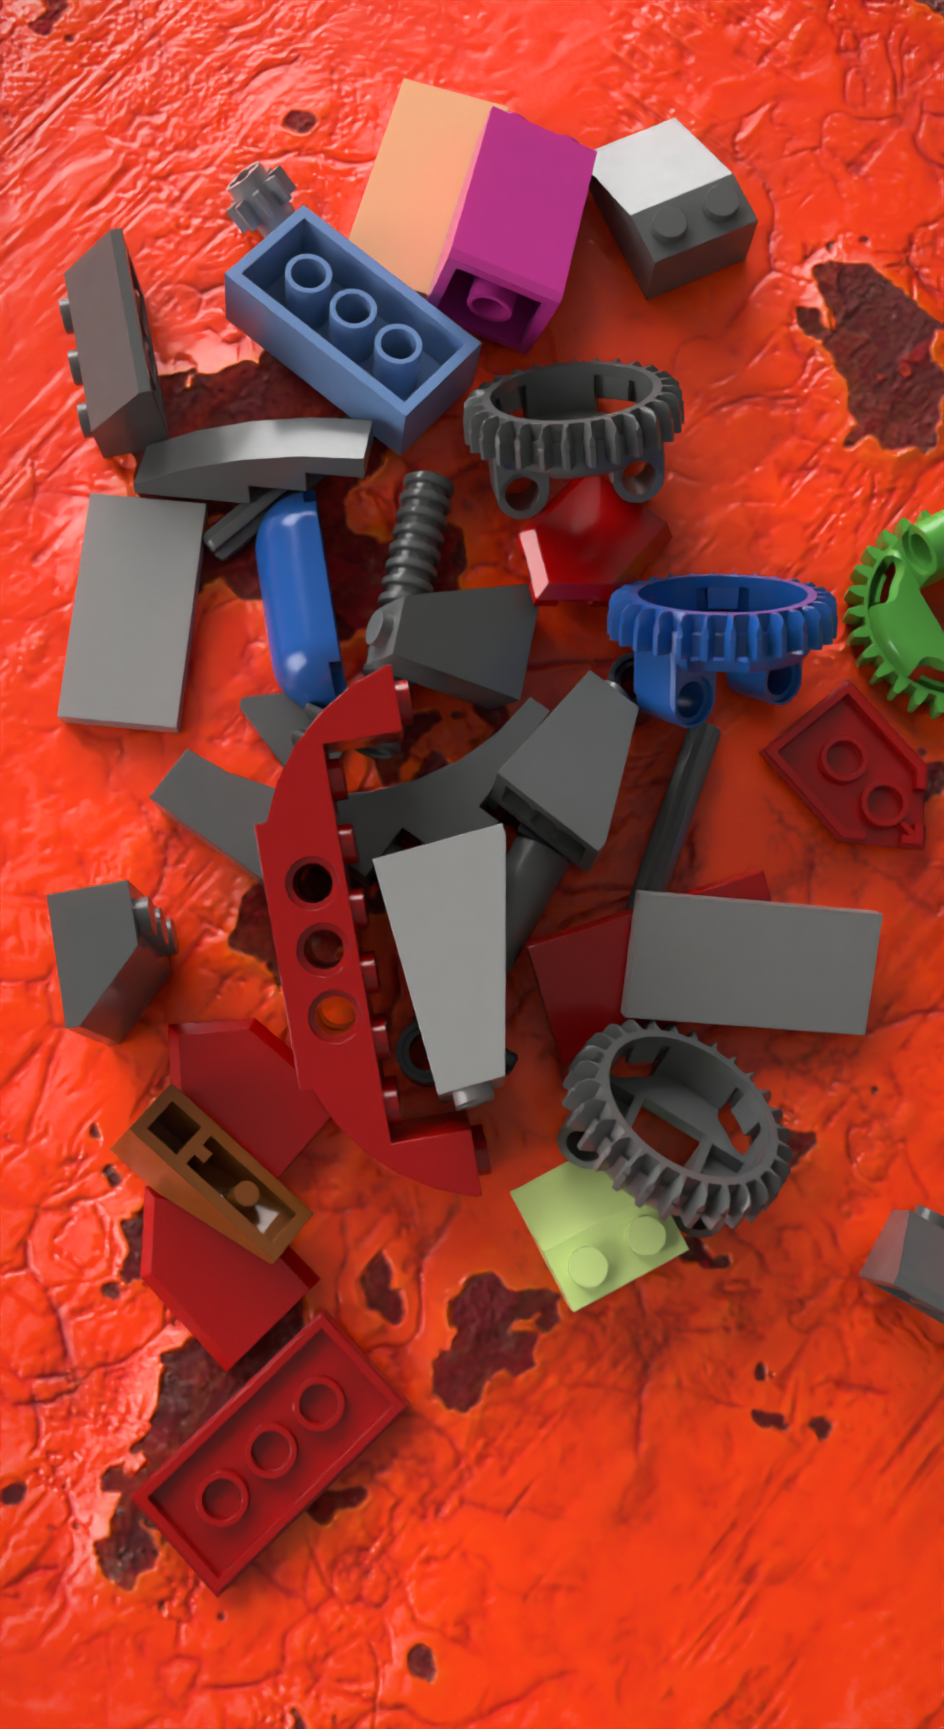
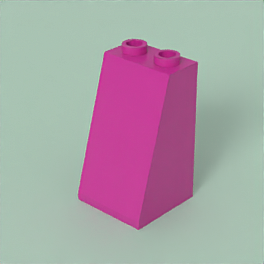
[426,106,597,355]

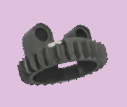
[463,357,684,519]
[557,1019,793,1238]

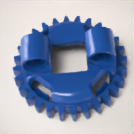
[607,571,838,728]

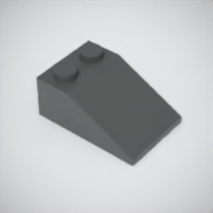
[588,117,758,300]

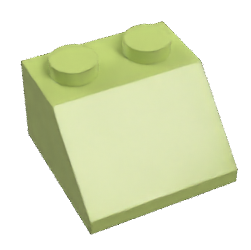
[510,1161,689,1312]

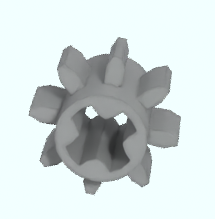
[226,161,297,237]

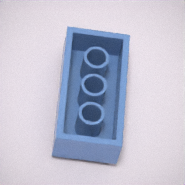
[224,205,482,456]

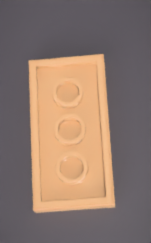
[348,78,509,300]

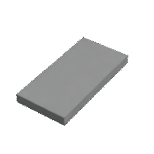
[57,493,209,733]
[620,890,883,1035]

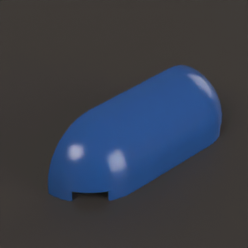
[255,489,347,709]

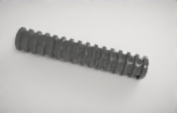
[354,471,455,759]

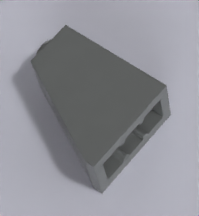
[366,584,539,710]
[490,670,639,874]

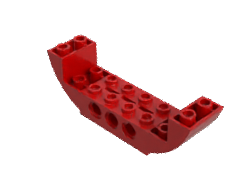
[254,664,492,1197]

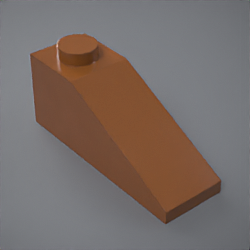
[110,1083,314,1264]

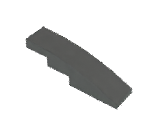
[134,417,373,504]

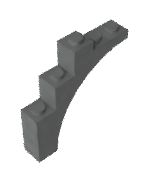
[149,697,550,887]

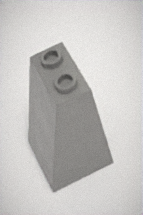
[372,823,506,1111]

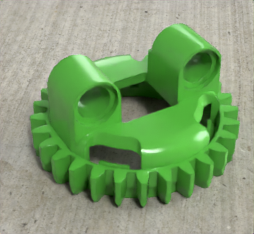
[842,509,944,720]

